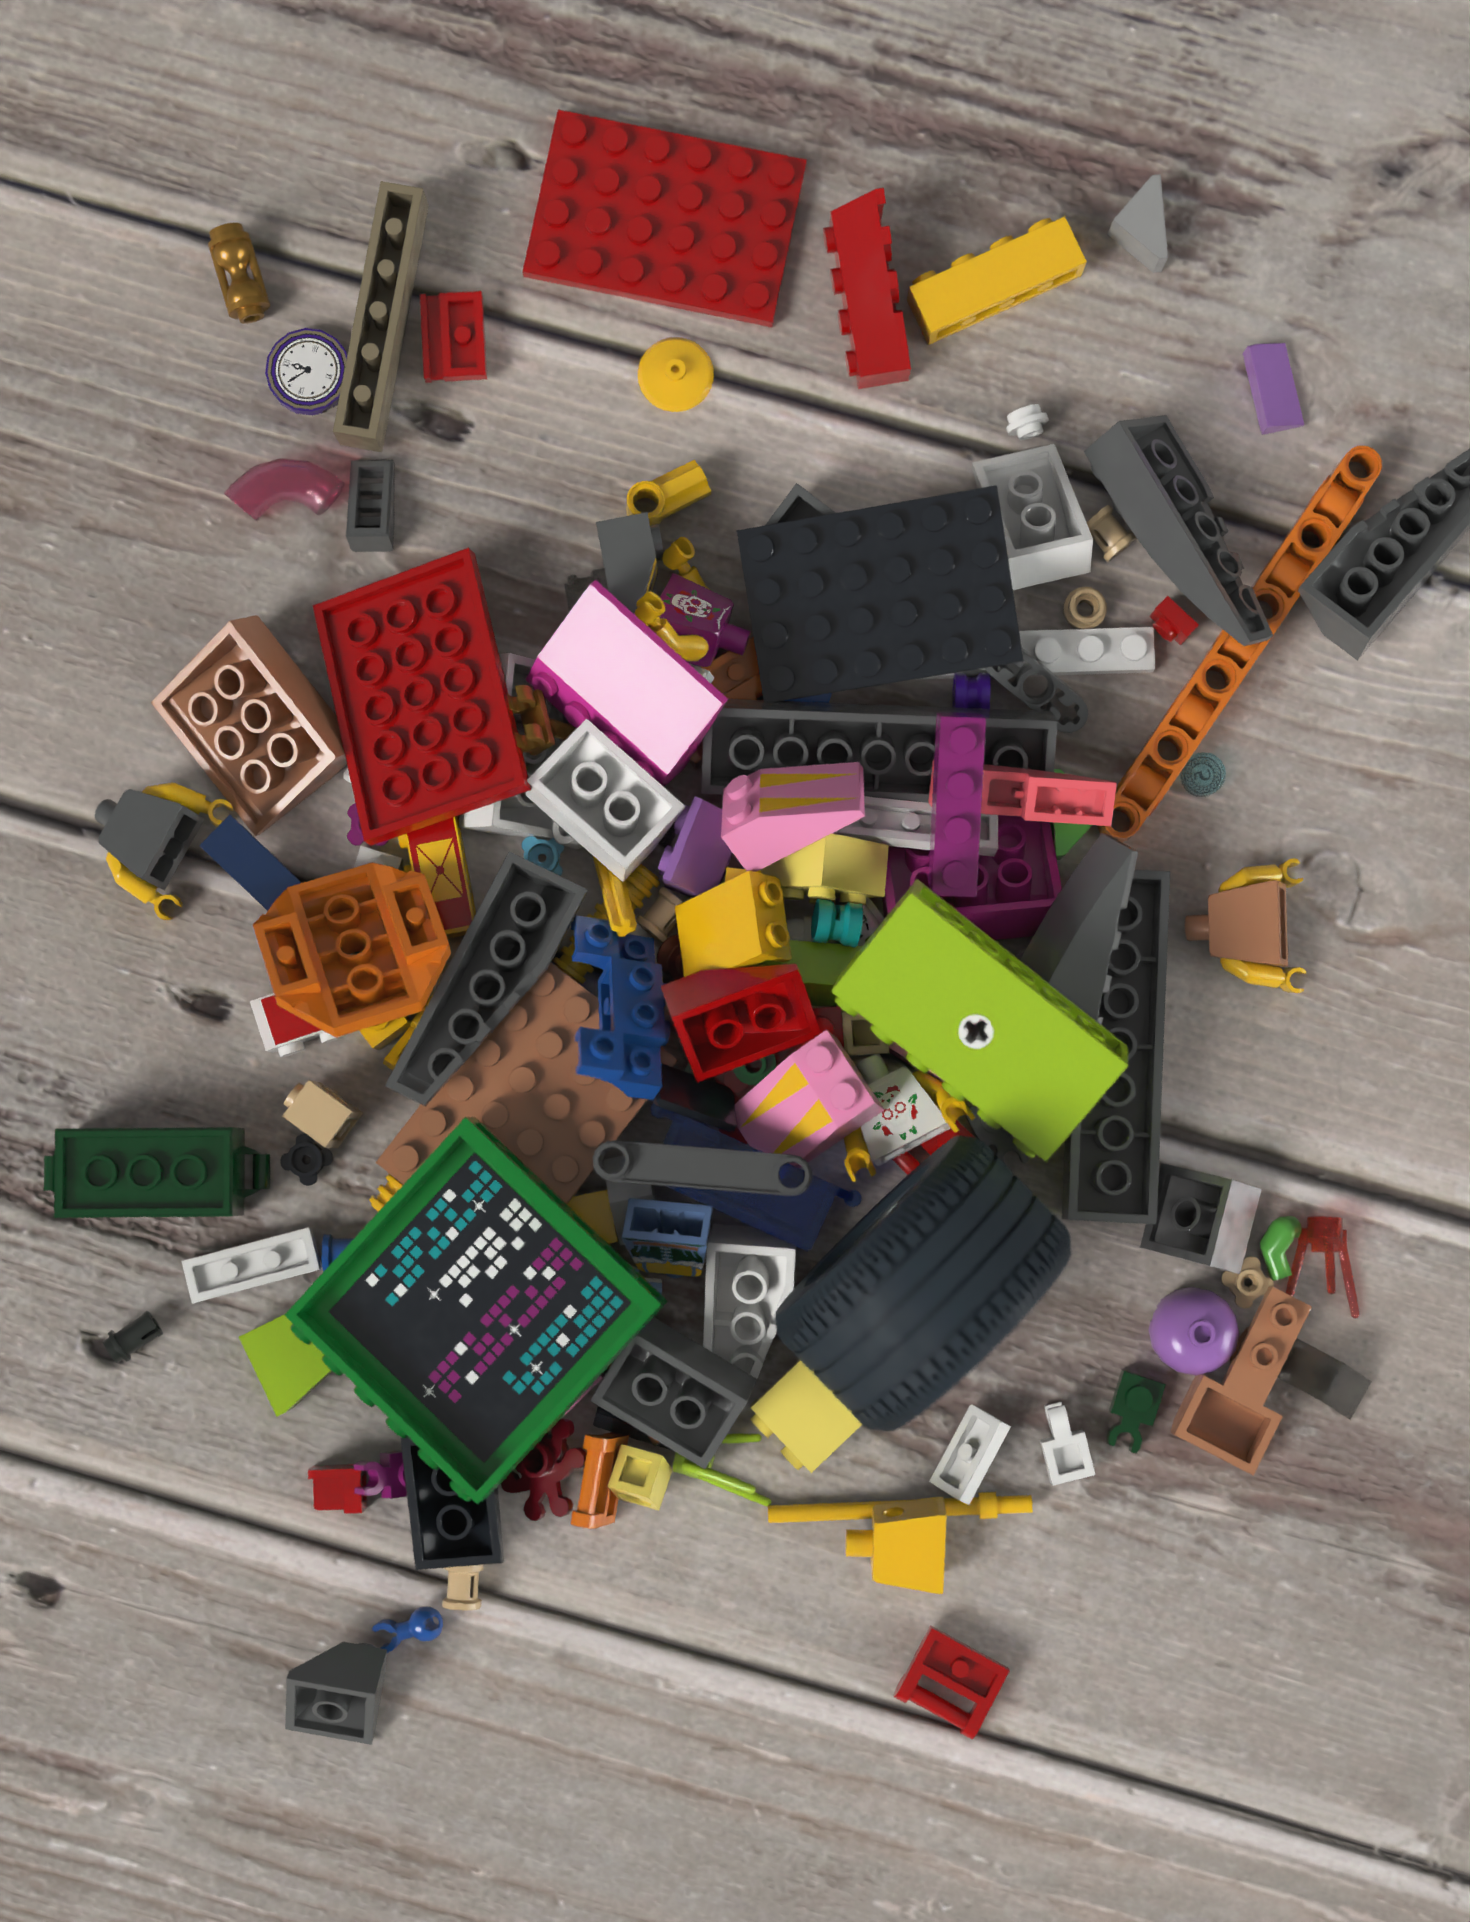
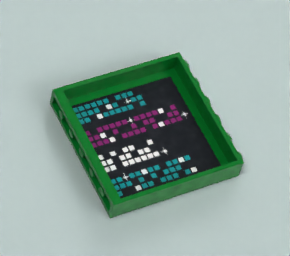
[284,1117,668,1504]

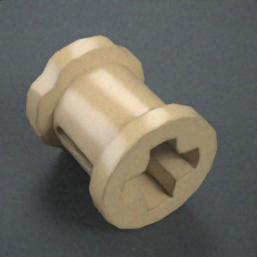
[1086,505,1137,563]
[636,887,683,943]
[442,1565,484,1610]

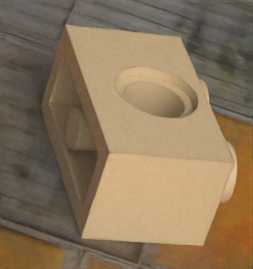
[282,1080,363,1148]

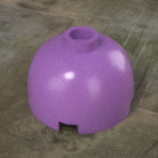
[1149,1287,1239,1376]

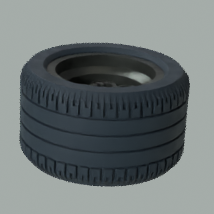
[775,1136,1071,1432]

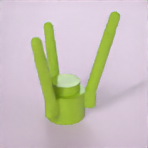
[673,1433,772,1507]

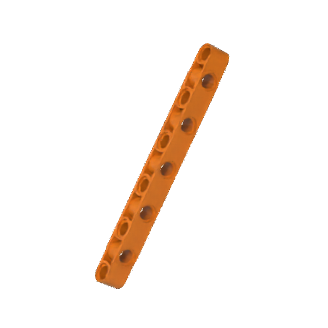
[1098,446,1382,842]

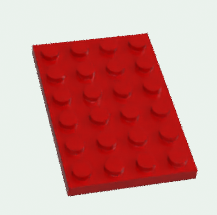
[522,109,807,327]
[312,547,531,846]

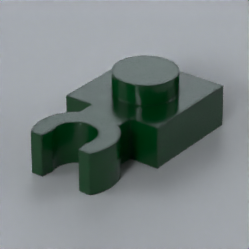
[1106,1370,1166,1454]

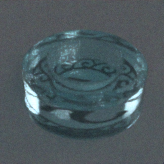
[1180,752,1226,797]

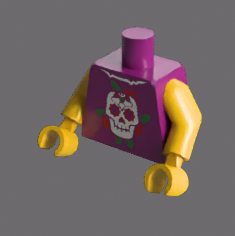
[634,536,751,667]

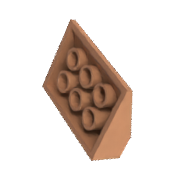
[151,615,347,836]

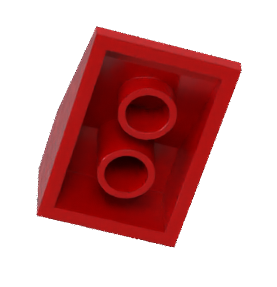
[661,964,821,1082]

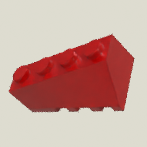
[823,188,911,389]

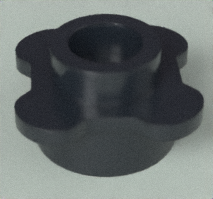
[280,1134,333,1186]

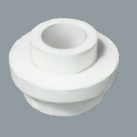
[1006,404,1049,440]

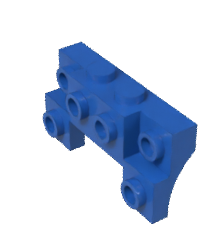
[571,915,670,1100]

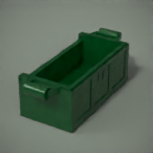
[44,1127,270,1218]

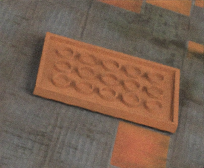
[375,963,678,1204]

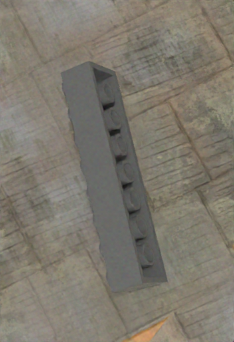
[701,699,1057,802]
[1062,870,1170,1224]

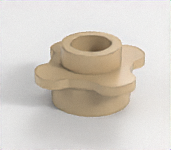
[1221,1256,1274,1309]

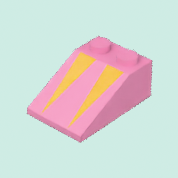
[721,762,865,872]
[735,1030,885,1181]

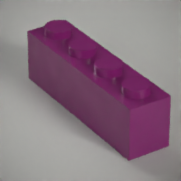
[928,712,986,897]

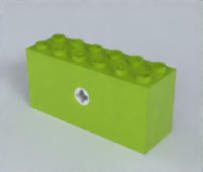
[831,879,1128,1162]

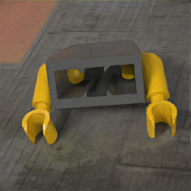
[95,782,233,920]

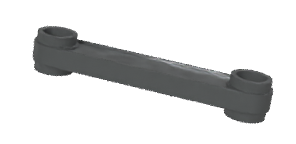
[593,1141,813,1196]

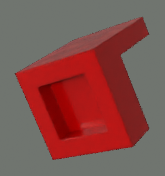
[308,1464,368,1514]

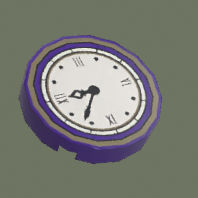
[265,328,347,416]

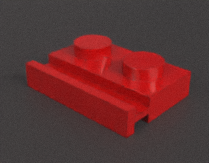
[420,291,487,383]

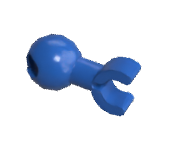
[372,1606,443,1653]

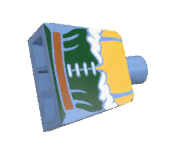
[622,1198,713,1278]

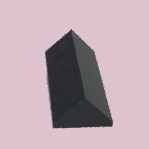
[401,1436,504,1570]

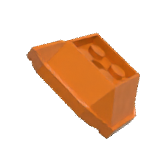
[253,862,451,1038]

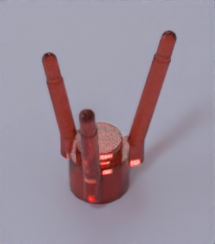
[1285,1216,1360,1319]

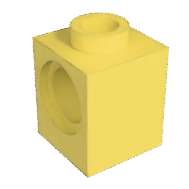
[608,1444,673,1511]

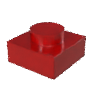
[1149,595,1199,645]

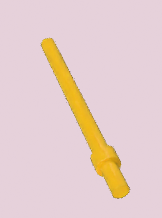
[768,1492,1033,1523]

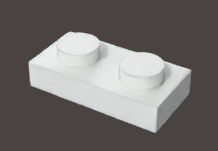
[929,1404,1011,1505]

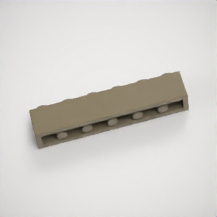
[333,181,429,452]

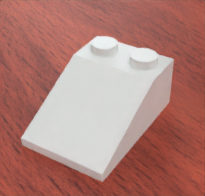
[972,444,1093,590]

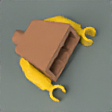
[1185,858,1306,993]

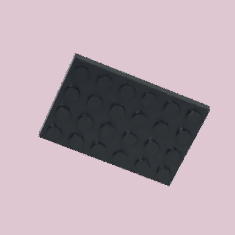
[737,485,1024,702]

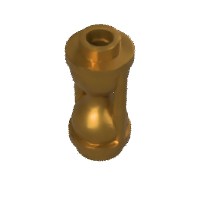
[208,223,271,324]

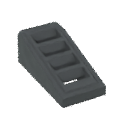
[346,460,395,552]

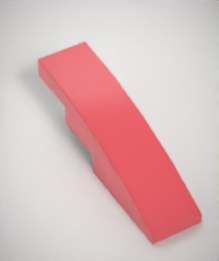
[928,760,1117,826]

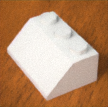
[526,719,685,882]

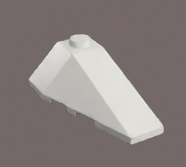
[703,1224,796,1410]

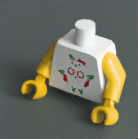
[844,1054,975,1182]

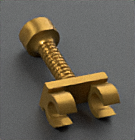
[507,685,577,756]

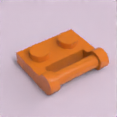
[570,1432,629,1529]

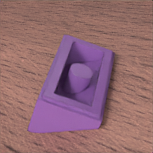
[1243,343,1304,435]

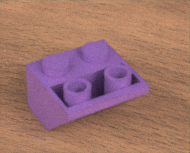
[658,796,733,898]

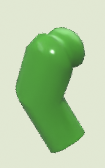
[1260,1216,1302,1281]

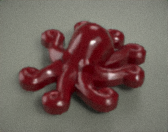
[500,1418,587,1521]

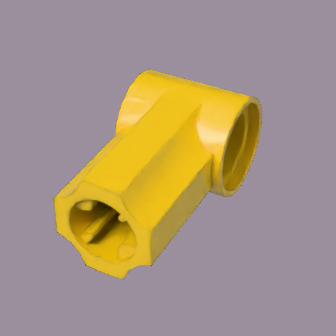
[626,459,711,525]

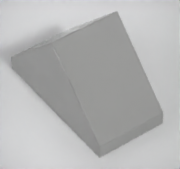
[1107,174,1168,273]

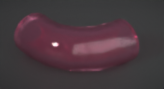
[224,458,345,521]

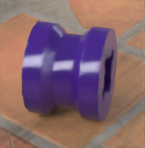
[952,672,991,709]

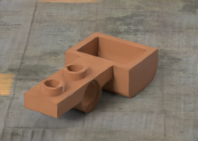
[1171,1286,1312,1476]

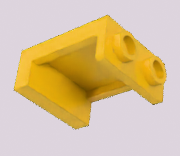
[675,870,792,977]

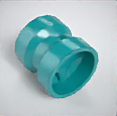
[811,898,863,947]

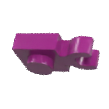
[354,1450,407,1499]

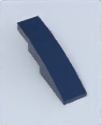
[199,814,303,911]

